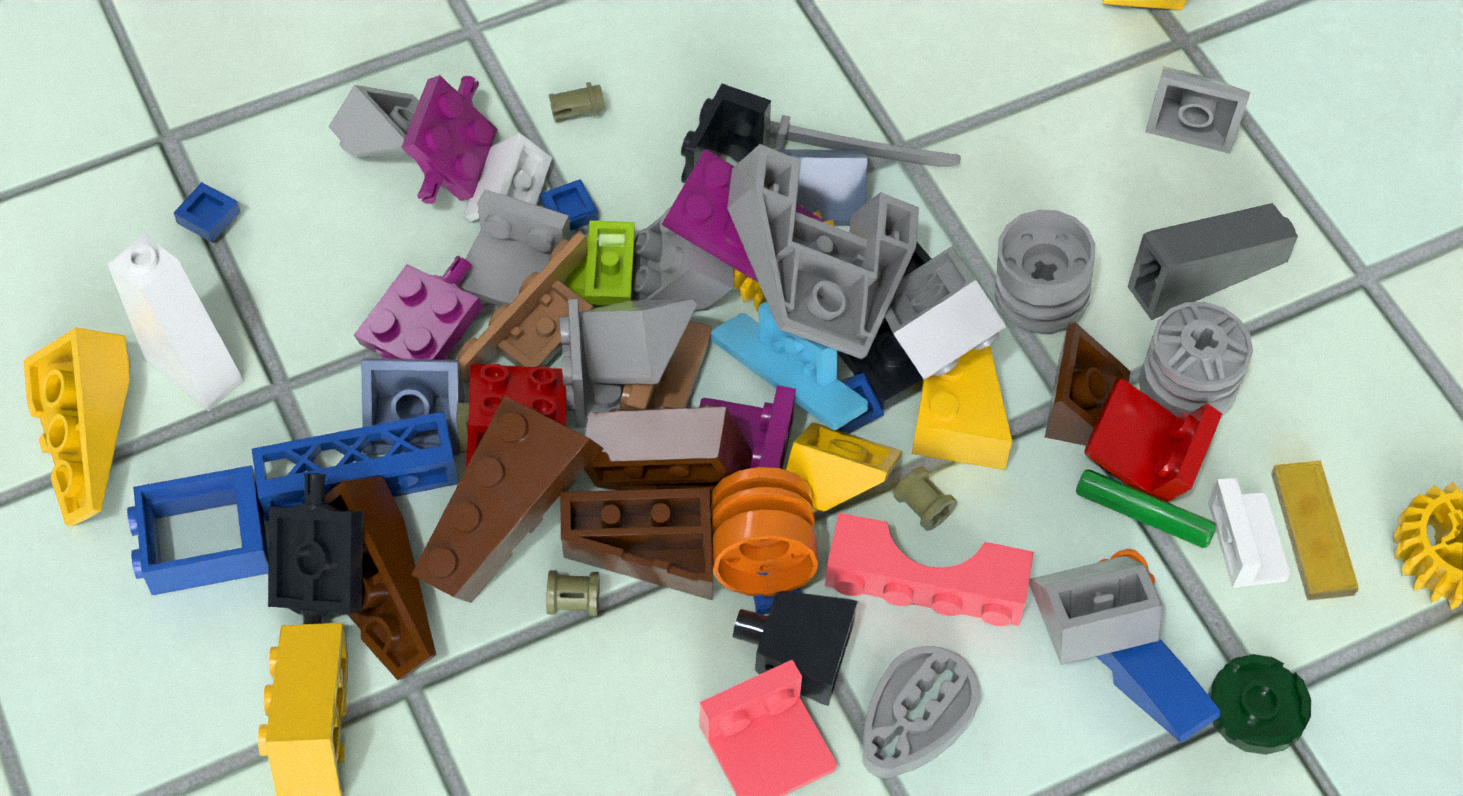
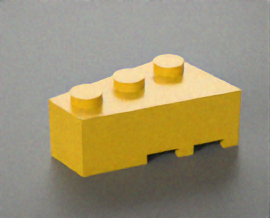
[258,623,348,796]

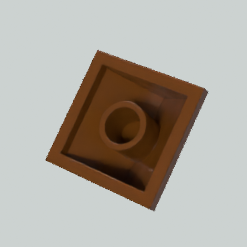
[1044,322,1130,446]

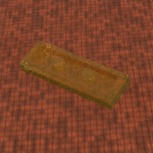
[1271,460,1359,601]

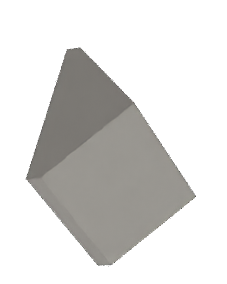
[579,299,698,384]

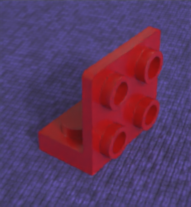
[466,364,566,468]
[1084,379,1223,502]

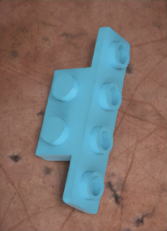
[710,301,868,430]

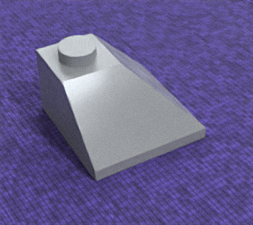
[1145,66,1250,154]
[328,85,419,158]

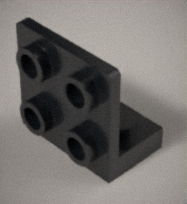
[681,83,771,184]

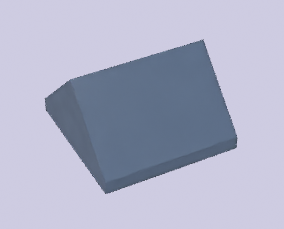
[776,149,868,226]
[361,358,465,455]

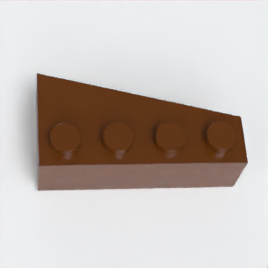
[411,396,604,603]

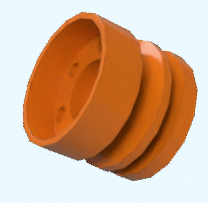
[710,467,818,597]

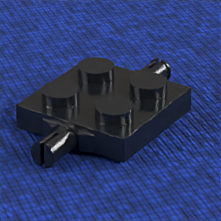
[268,473,363,624]

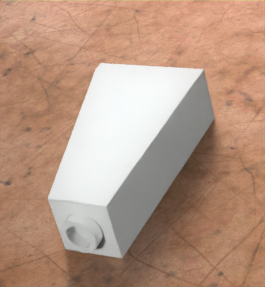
[107,234,243,411]

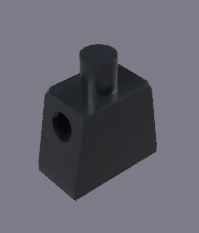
[732,591,858,706]

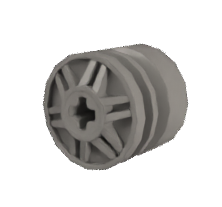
[995,210,1095,333]
[1139,302,1253,418]

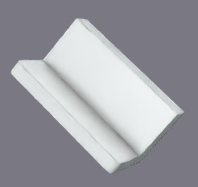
[463,133,552,222]
[1208,477,1290,588]

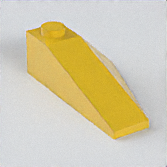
[23,328,130,526]

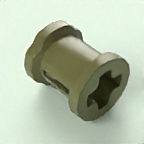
[893,466,957,531]
[546,570,600,616]

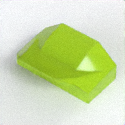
[565,221,635,306]

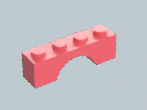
[825,512,1034,626]

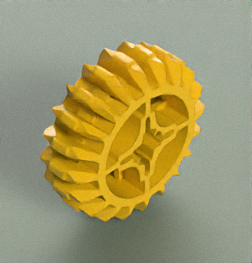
[1393,482,1463,610]

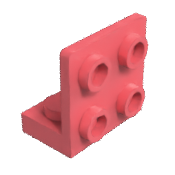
[699,660,837,796]

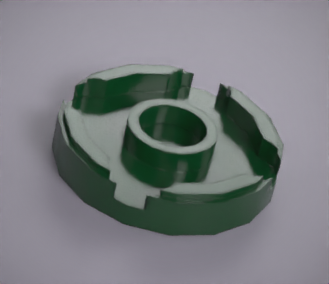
[1208,654,1311,755]

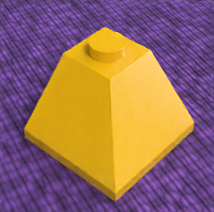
[786,422,902,513]

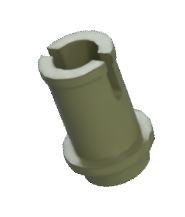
[549,82,605,122]

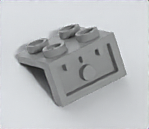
[458,189,571,306]
[560,299,626,428]

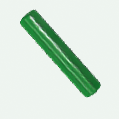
[1076,469,1217,548]

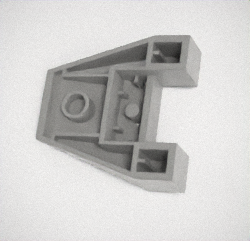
[727,144,919,359]

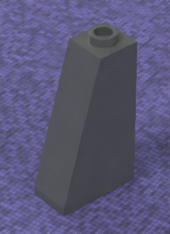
[1127,203,1298,320]

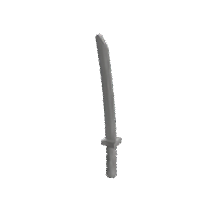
[770,115,961,167]

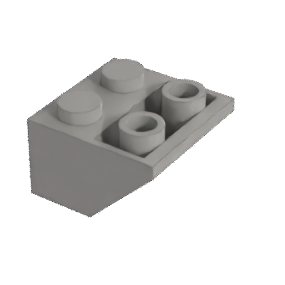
[633,207,734,310]
[1029,556,1162,665]

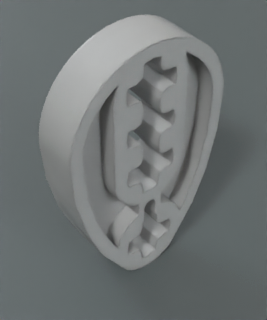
[862,646,979,779]

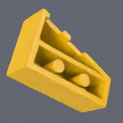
[911,345,1012,470]

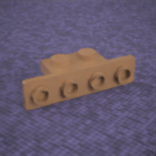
[457,231,593,384]
[620,321,712,411]

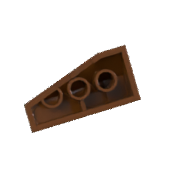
[325,476,436,680]

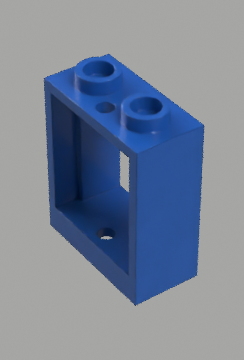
[127,465,269,595]

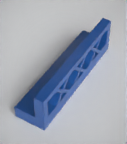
[251,412,458,522]

